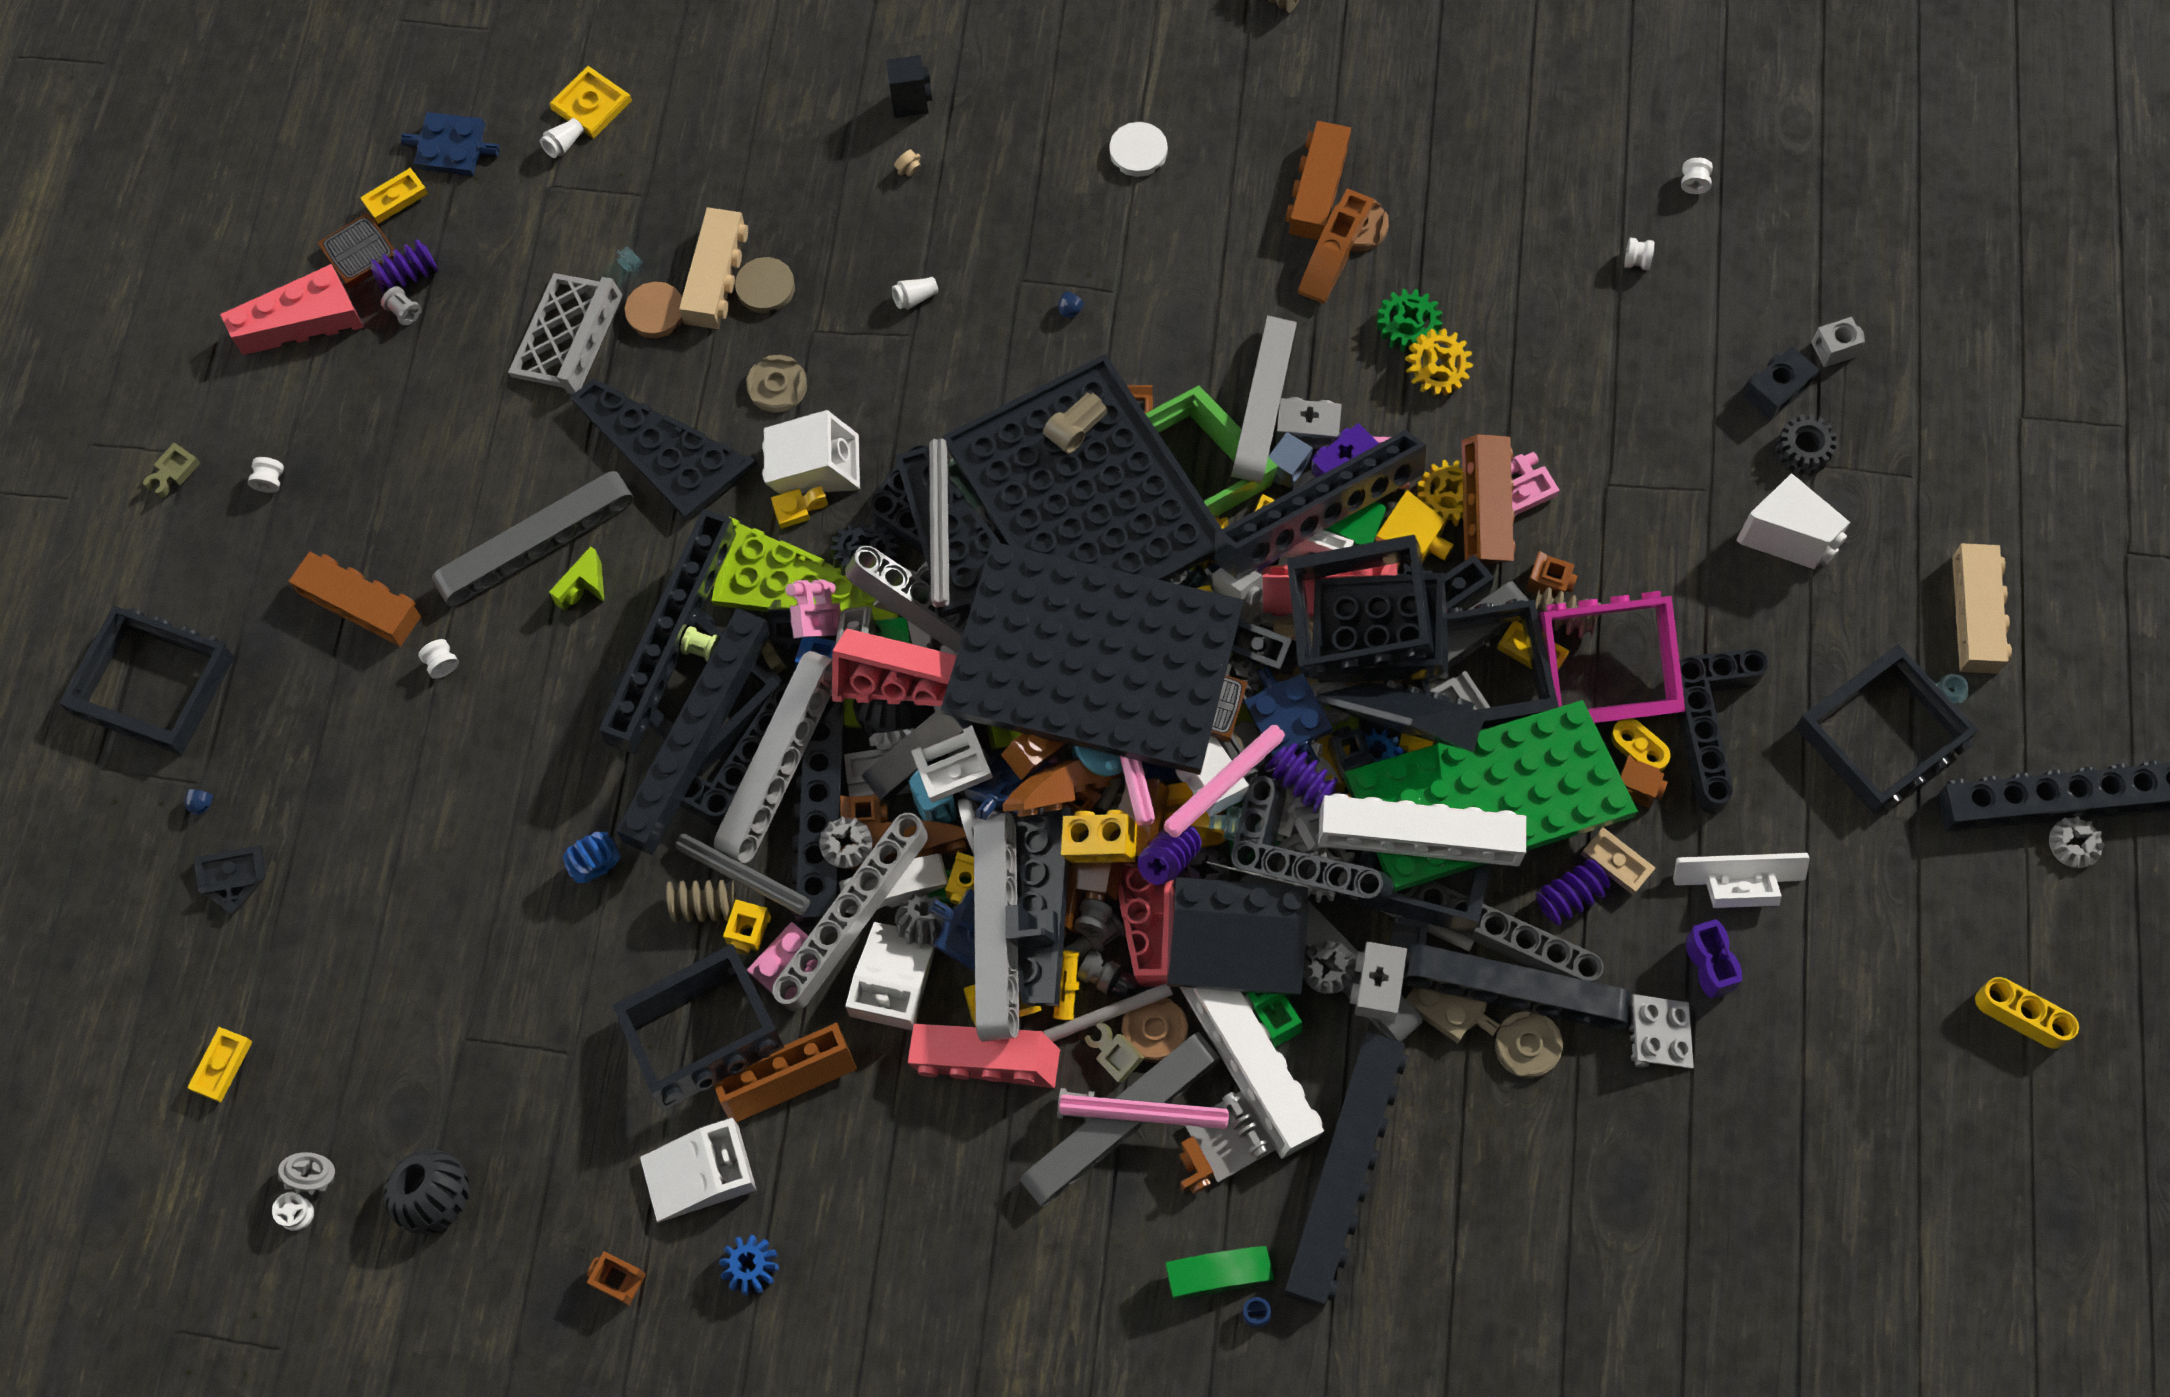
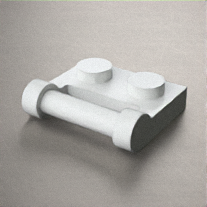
[911,726,993,803]

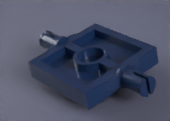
[401,112,500,176]
[1244,666,1333,765]
[965,748,1052,820]
[929,889,975,972]

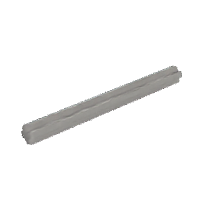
[929,439,949,608]

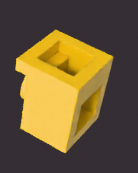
[945,852,974,905]
[723,900,771,955]

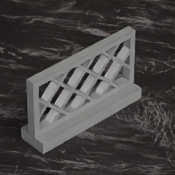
[508,273,623,394]

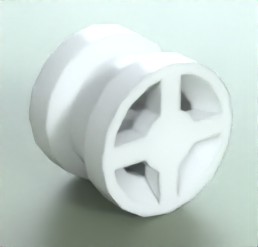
[1681,158,1713,194]
[1624,238,1654,271]
[248,457,284,493]
[418,639,459,678]
[272,1192,314,1231]

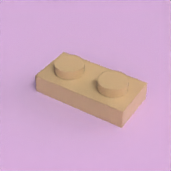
[1581,827,1655,896]

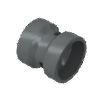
[1077,950,1122,994]

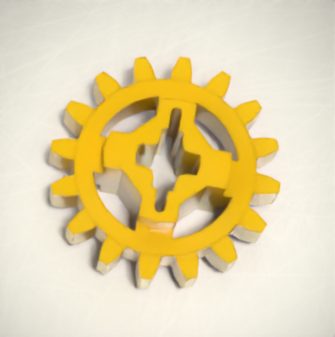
[1405,328,1473,396]
[1416,460,1464,526]

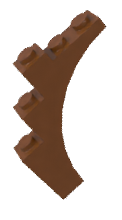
[1064,779,1169,938]

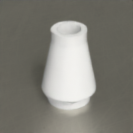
[540,118,584,158]
[892,277,938,310]

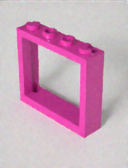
[1538,591,1685,723]

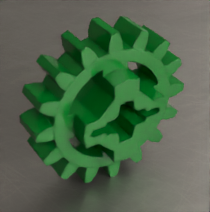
[1376,289,1442,352]

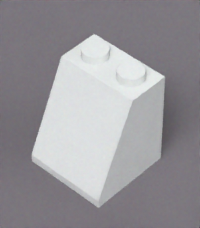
[762,410,860,494]
[1737,473,1850,569]

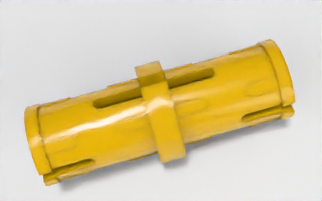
[1053,950,1079,1020]

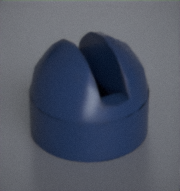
[1058,291,1084,318]
[184,789,213,815]
[1243,1297,1271,1329]

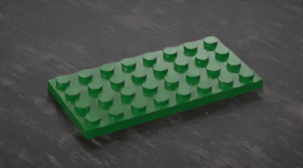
[1342,700,1638,893]

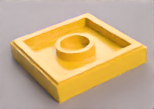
[549,66,632,139]

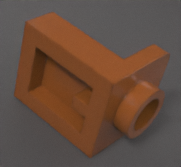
[1179,1136,1214,1194]

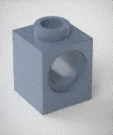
[1268,432,1313,489]

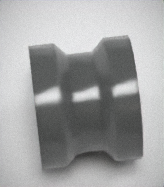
[1074,899,1113,938]

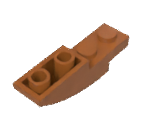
[1298,188,1374,304]
[1002,758,1123,817]
[840,820,970,870]

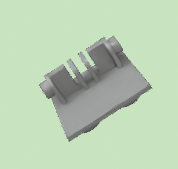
[1629,994,1694,1069]
[1184,1091,1276,1183]

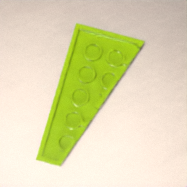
[711,517,900,625]

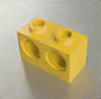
[1061,810,1137,863]

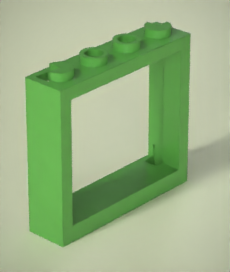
[1145,385,1278,518]

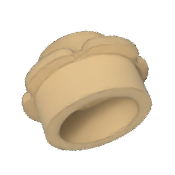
[894,149,921,177]

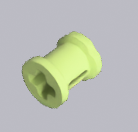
[680,626,721,662]

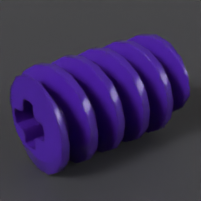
[371,239,439,294]
[1264,743,1338,814]
[1137,825,1202,886]
[1535,859,1610,926]

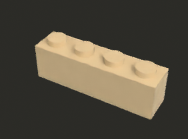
[679,207,748,329]
[1952,543,2012,674]

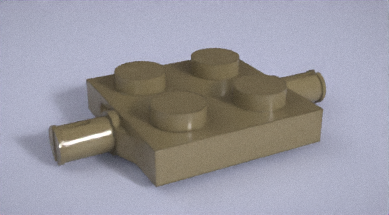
[1406,987,1500,1044]

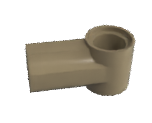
[1043,393,1107,454]

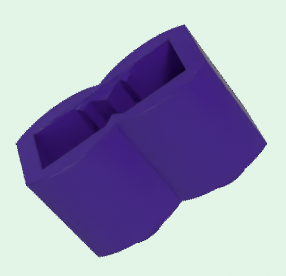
[1686,919,1742,999]

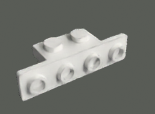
[1673,853,1810,908]

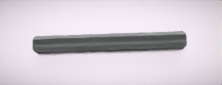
[675,834,810,915]

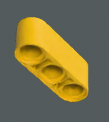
[1975,977,2079,1049]

